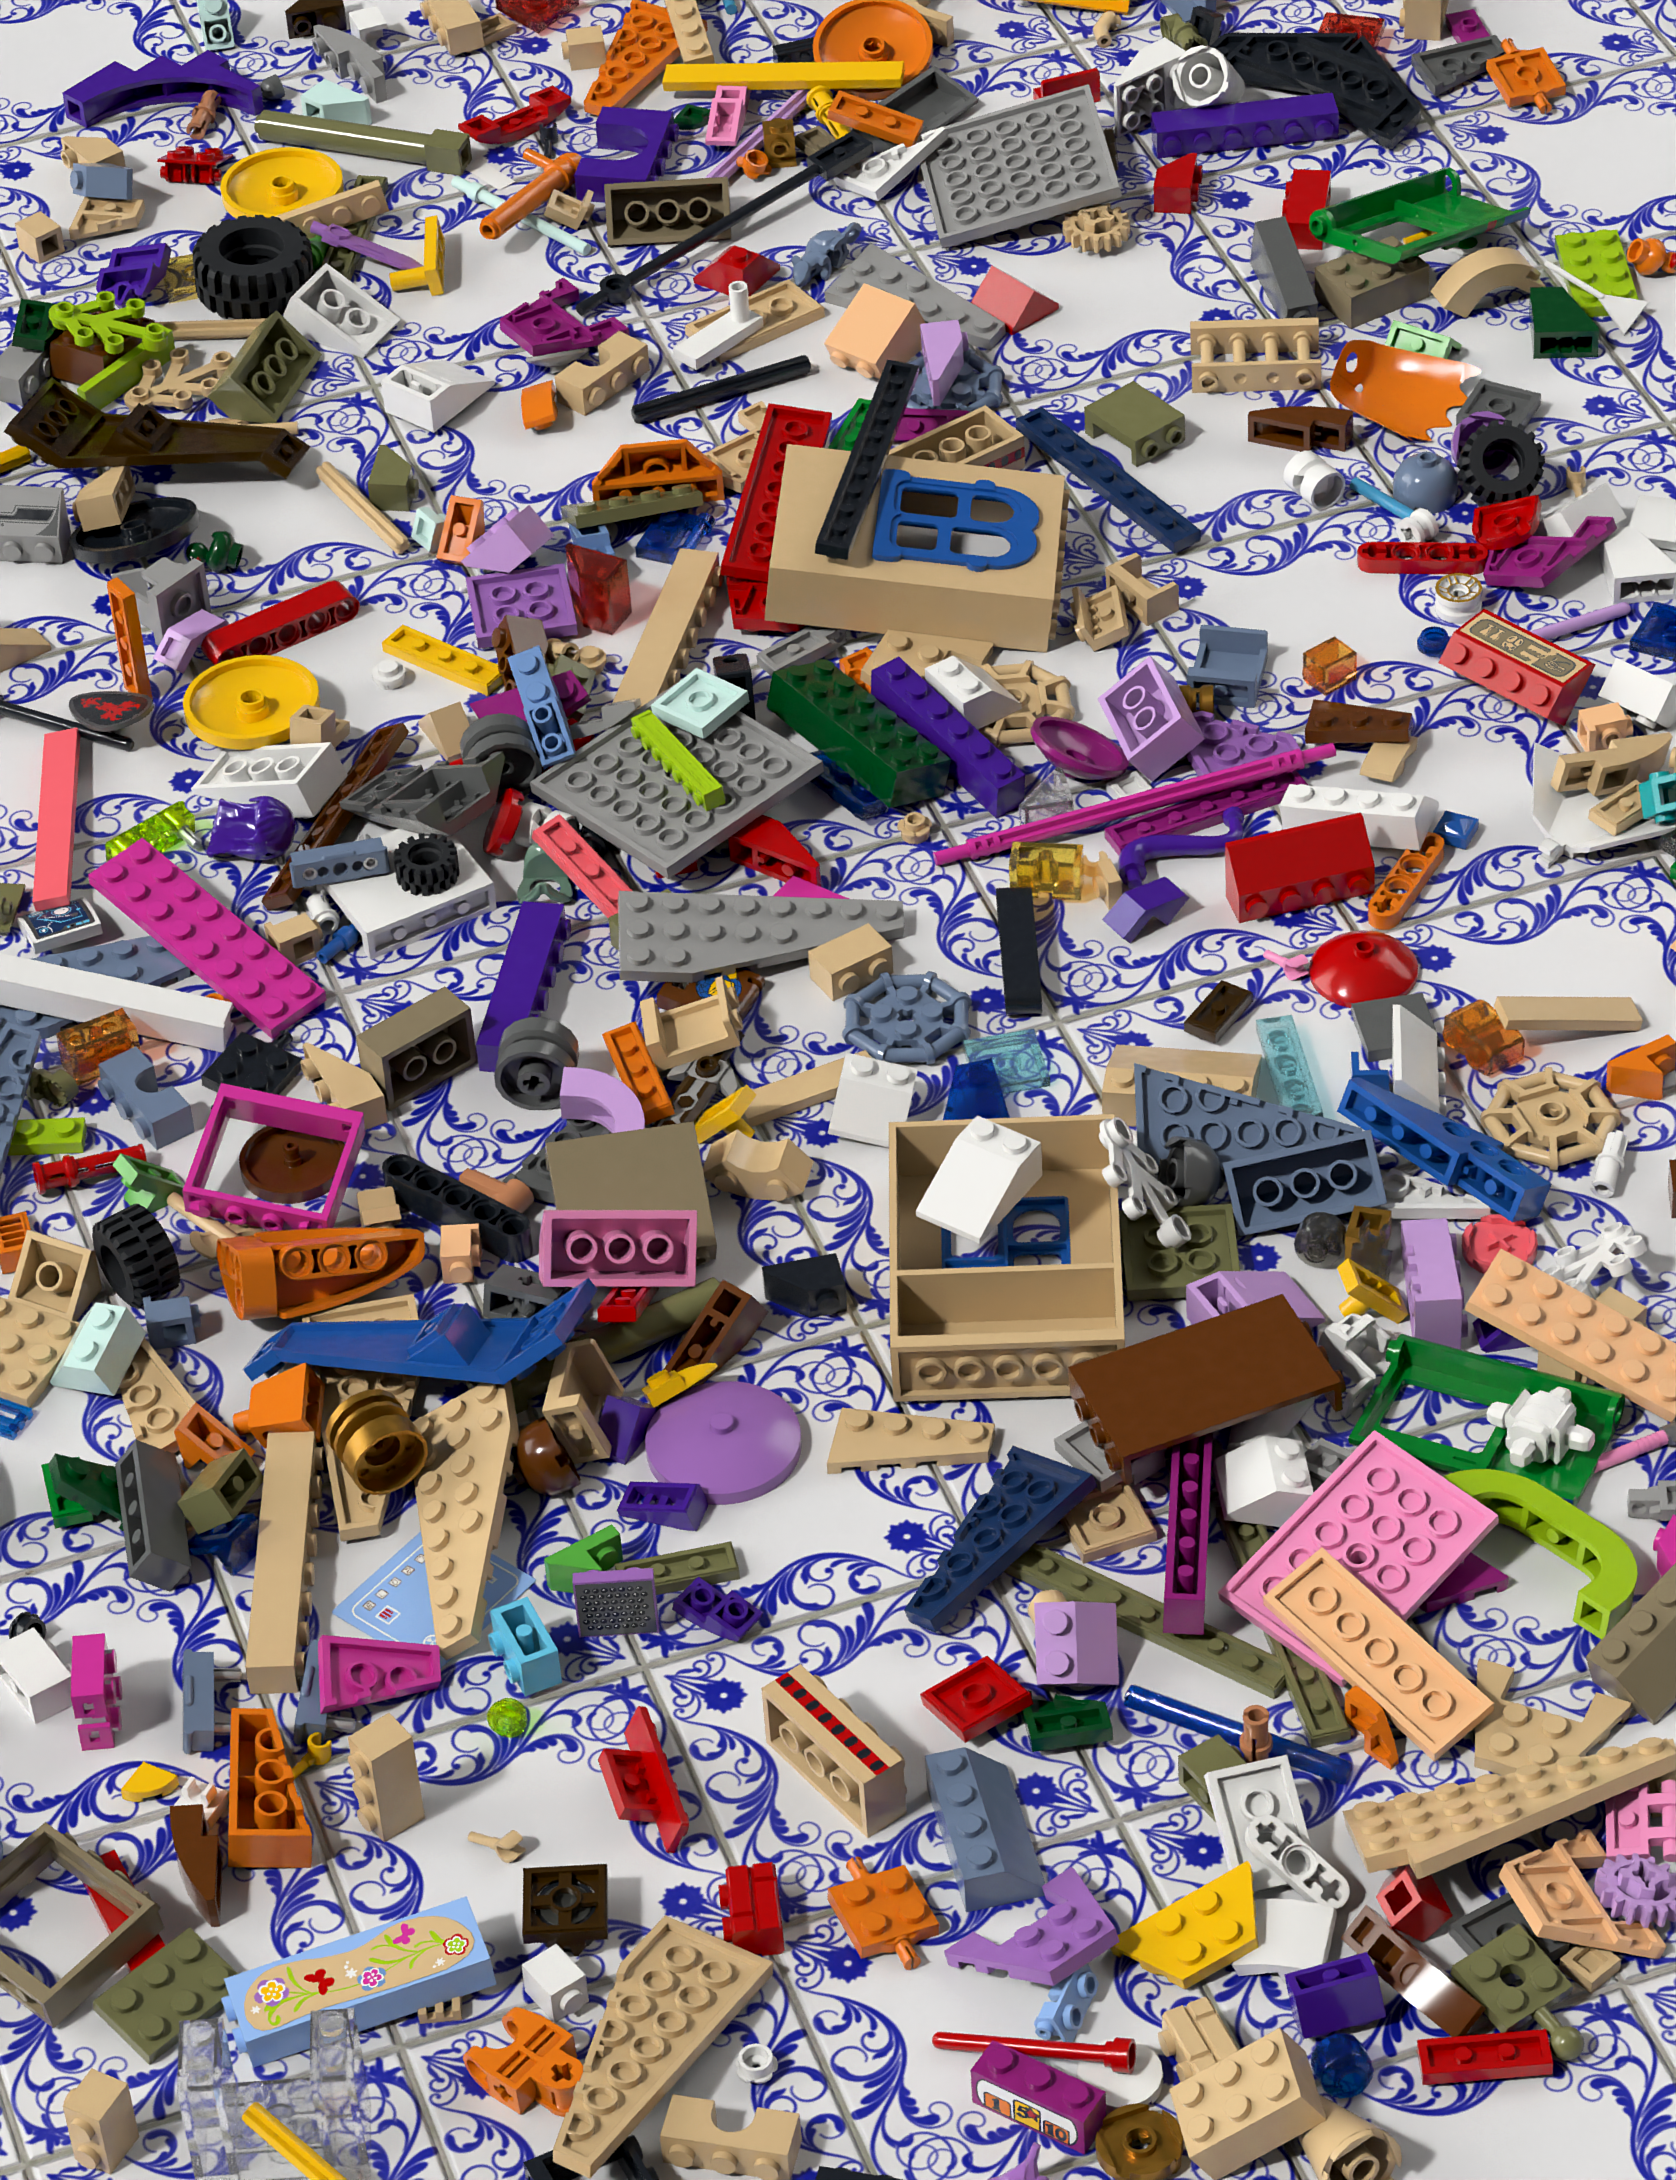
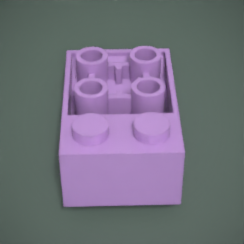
[1186,1271,1325,1328]

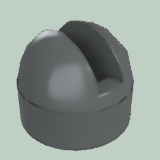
[260,74,285,101]

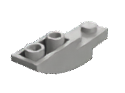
[312,24,387,104]

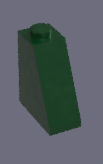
[1529,287,1599,359]

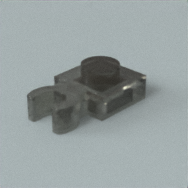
[1350,1220,1393,1283]

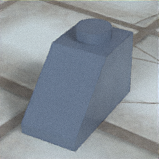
[70,163,133,200]

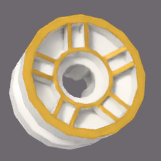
[1435,573,1483,624]

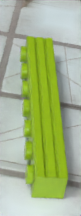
[631,709,726,811]

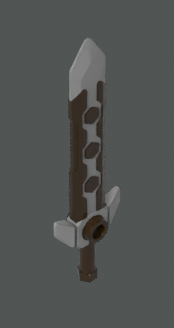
[652,1030,745,1127]

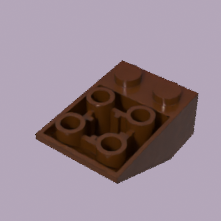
[50,308,155,385]

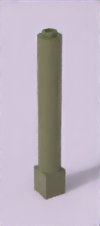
[254,110,472,176]
[467,1277,721,1414]

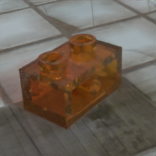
[56,1008,141,1085]

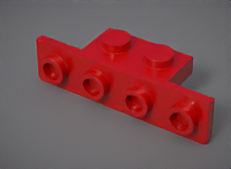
[598,1706,689,1853]

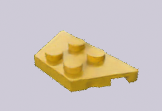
[1110,1861,1259,1989]

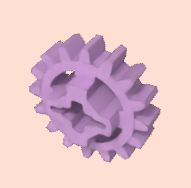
[1594,1853,1676,1928]

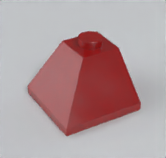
[693,245,780,297]

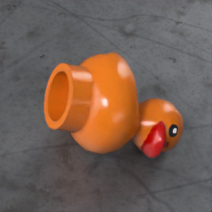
[1627,238,1676,275]

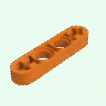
[1368,832,1445,930]

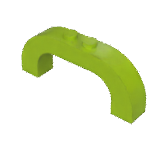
[1443,1469,1638,1640]

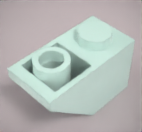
[196,0,235,51]
[300,79,372,125]

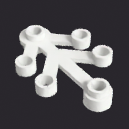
[1099,1117,1191,1249]
[1542,1222,1647,1298]

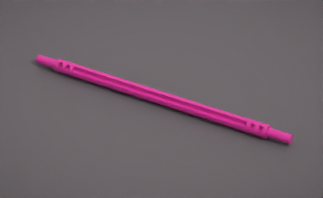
[933,743,1336,866]

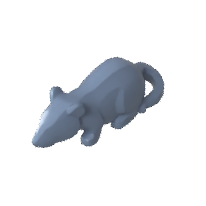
[791,222,862,287]

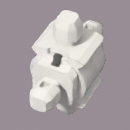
[1487,1386,1595,1467]

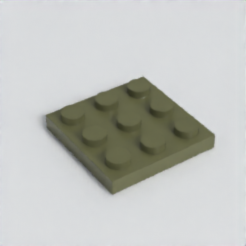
[1119,1203,1240,1301]

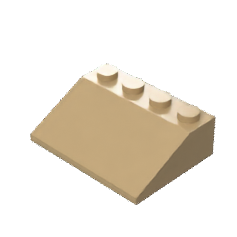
[1102,1044,1262,1127]

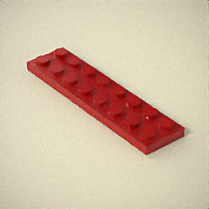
[721,403,832,583]

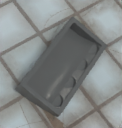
[852,66,979,153]

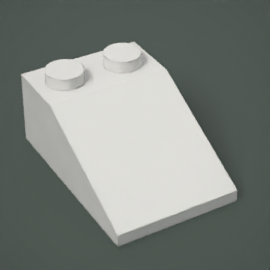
[283,263,400,358]
[916,1116,1042,1244]

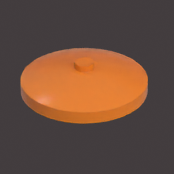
[813,0,933,100]

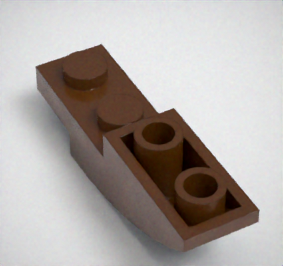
[1340,1905,1486,2037]

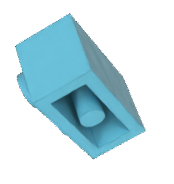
[488,1597,562,1697]

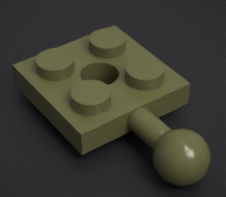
[1450,1923,1584,2061]

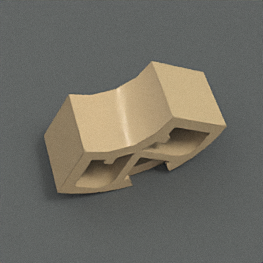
[703,1130,814,1201]

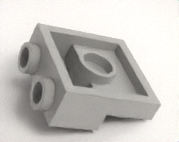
[1054,1421,1167,1493]

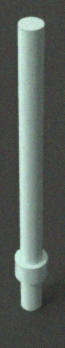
[451,176,591,256]

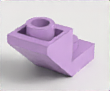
[153,609,229,674]

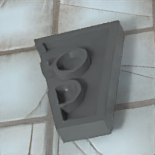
[1411,35,1506,96]

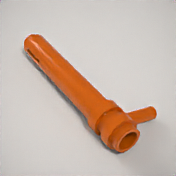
[479,148,582,240]

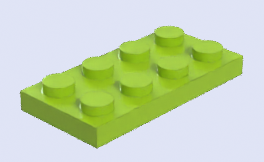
[1554,229,1639,317]

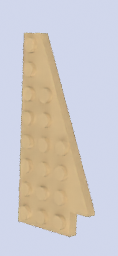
[1343,1737,1676,1879]

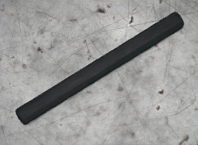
[631,355,811,424]

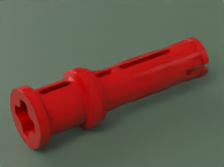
[32,1143,147,1195]

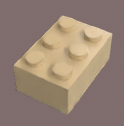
[1169,2028,1327,2180]

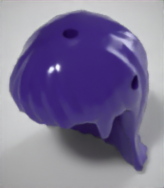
[206,796,296,860]

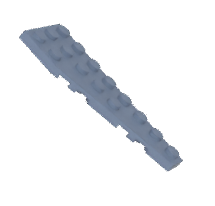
[0,918,243,1039]

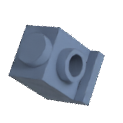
[143,1296,201,1350]

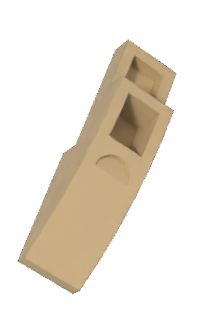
[1550,732,1673,796]

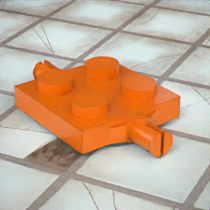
[1486,38,1566,114]
[827,1856,939,1970]

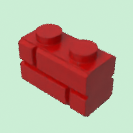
[718,1862,785,1956]

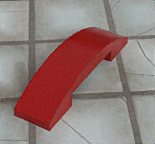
[458,85,572,144]

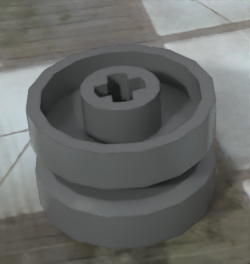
[460,713,542,802]
[494,1017,579,1110]

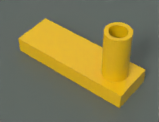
[389,215,445,296]

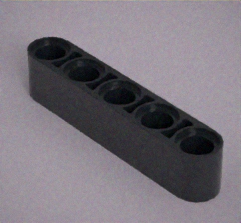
[996,886,1042,1016]
[382,1154,533,1263]

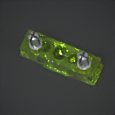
[105,801,201,862]

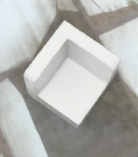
[349,5,387,43]

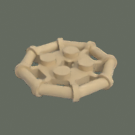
[978,660,1075,748]
[1480,1067,1622,1170]

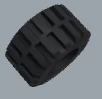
[1457,420,1545,506]
[92,1203,180,1308]

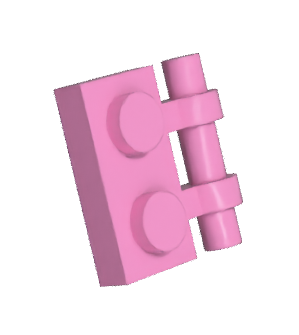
[1605,1780,1676,1862]

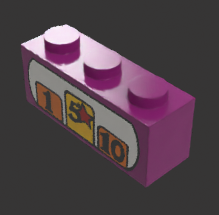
[970,2040,1106,2155]

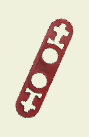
[1357,542,1488,575]

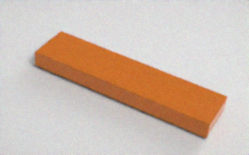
[107,577,153,700]
[602,1021,675,1125]

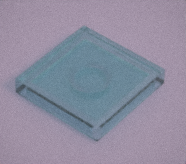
[963,1029,1050,1098]

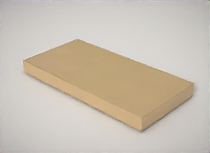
[685,279,825,364]

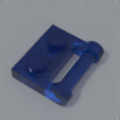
[635,511,716,565]

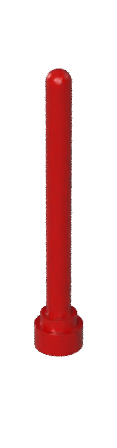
[932,2032,1136,2074]

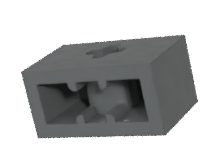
[483,1264,572,1318]

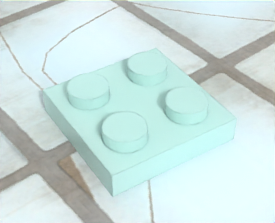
[651,668,749,739]

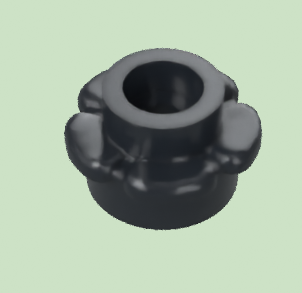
[9,1612,46,1640]

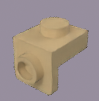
[543,189,595,230]
[356,1186,401,1228]

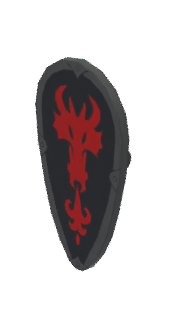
[69,691,154,733]

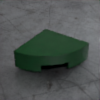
[674,104,710,130]

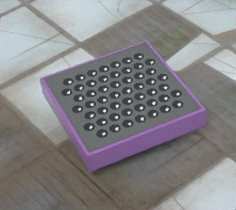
[573,1567,659,1638]

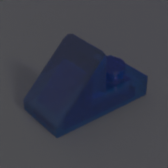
[188,1513,258,1576]

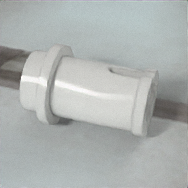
[306,893,340,935]

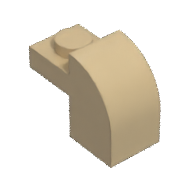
[290,704,350,751]

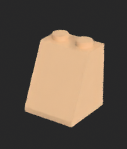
[824,283,925,379]

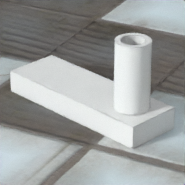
[673,281,764,370]

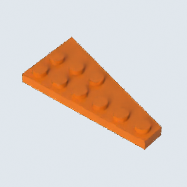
[584,0,708,116]

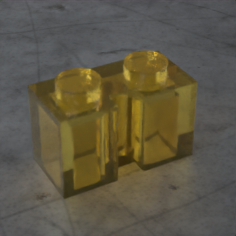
[1009,841,1084,900]

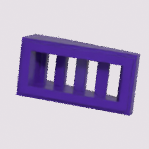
[617,1481,708,1531]

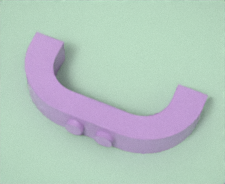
[539,1067,645,1240]

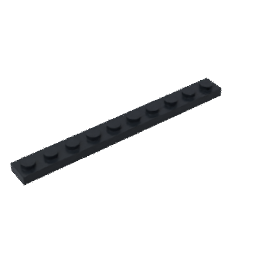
[815,359,919,560]

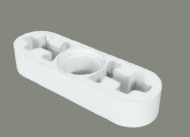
[1245,1815,1350,1911]

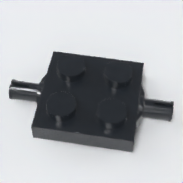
[201,1030,303,1109]

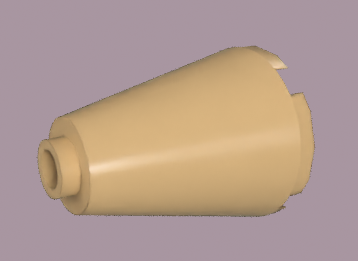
[1297,2095,1402,2180]

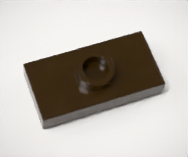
[1184,980,1253,1044]

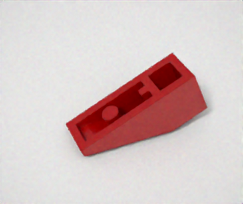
[728,815,821,887]

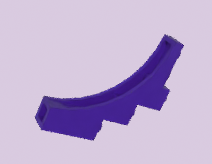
[62,50,264,128]

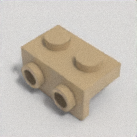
[1070,584,1130,652]

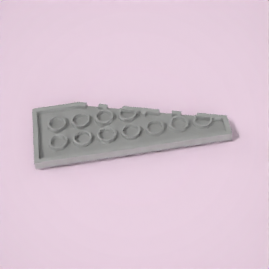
[618,891,904,983]

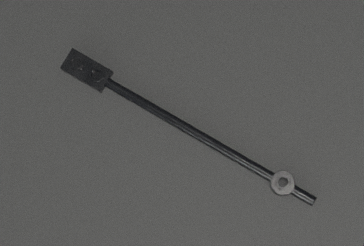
[575,131,874,316]

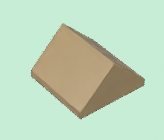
[8,1230,102,1322]

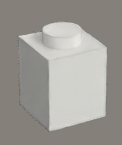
[521,1944,589,2023]

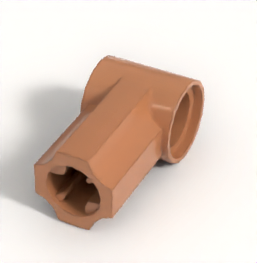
[459,1168,534,1214]

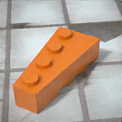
[228,1708,312,1868]

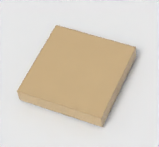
[1059,1481,1157,1564]

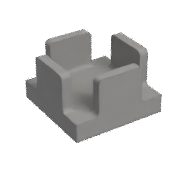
[135,557,212,645]

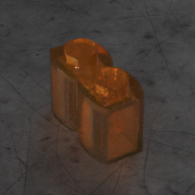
[1443,999,1525,1076]

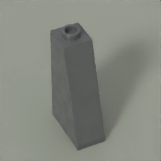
[1250,216,1318,319]

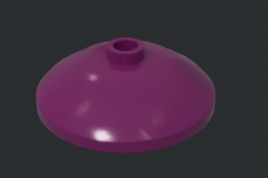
[1030,716,1129,780]

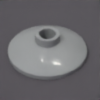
[526,348,589,373]

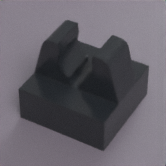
[1190,6,1225,46]

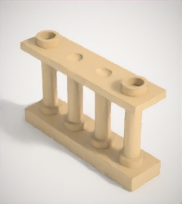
[1190,317,1321,393]

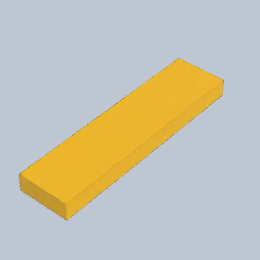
[382,624,503,696]

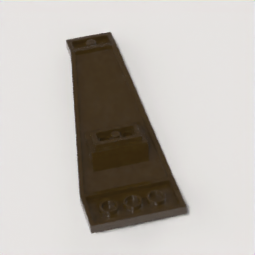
[4,377,310,479]

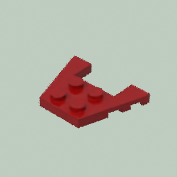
[726,576,805,633]

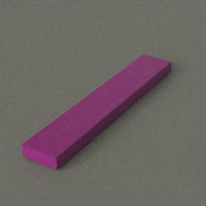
[1104,770,1308,856]

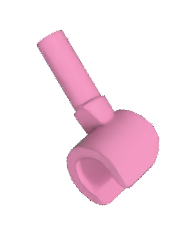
[1263,950,1309,981]

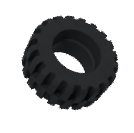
[193,215,314,319]

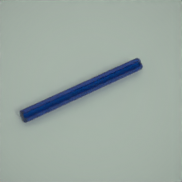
[1124,1684,1352,1785]

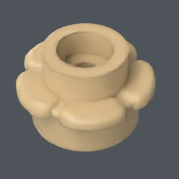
[897,812,932,844]

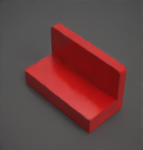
[1033,68,1101,103]

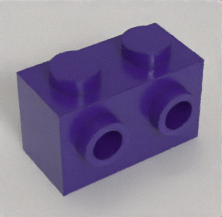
[1284,1952,1386,2040]

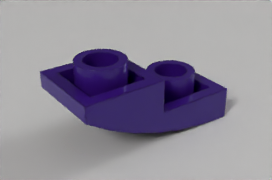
[672,1576,763,1642]

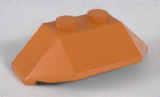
[592,439,725,502]

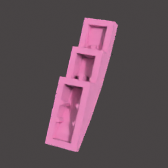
[705,85,751,146]

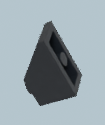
[762,1253,847,1318]

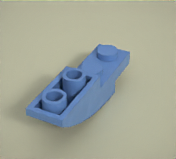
[507,645,576,769]

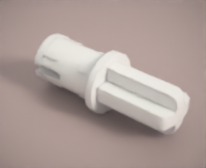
[1590,1130,1628,1198]

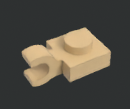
[1081,851,1122,910]

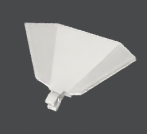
[1532,742,1676,869]

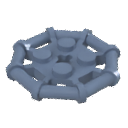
[906,349,1005,412]
[842,971,972,1065]

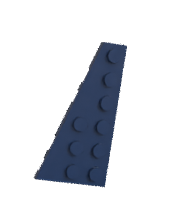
[904,1446,1097,1633]

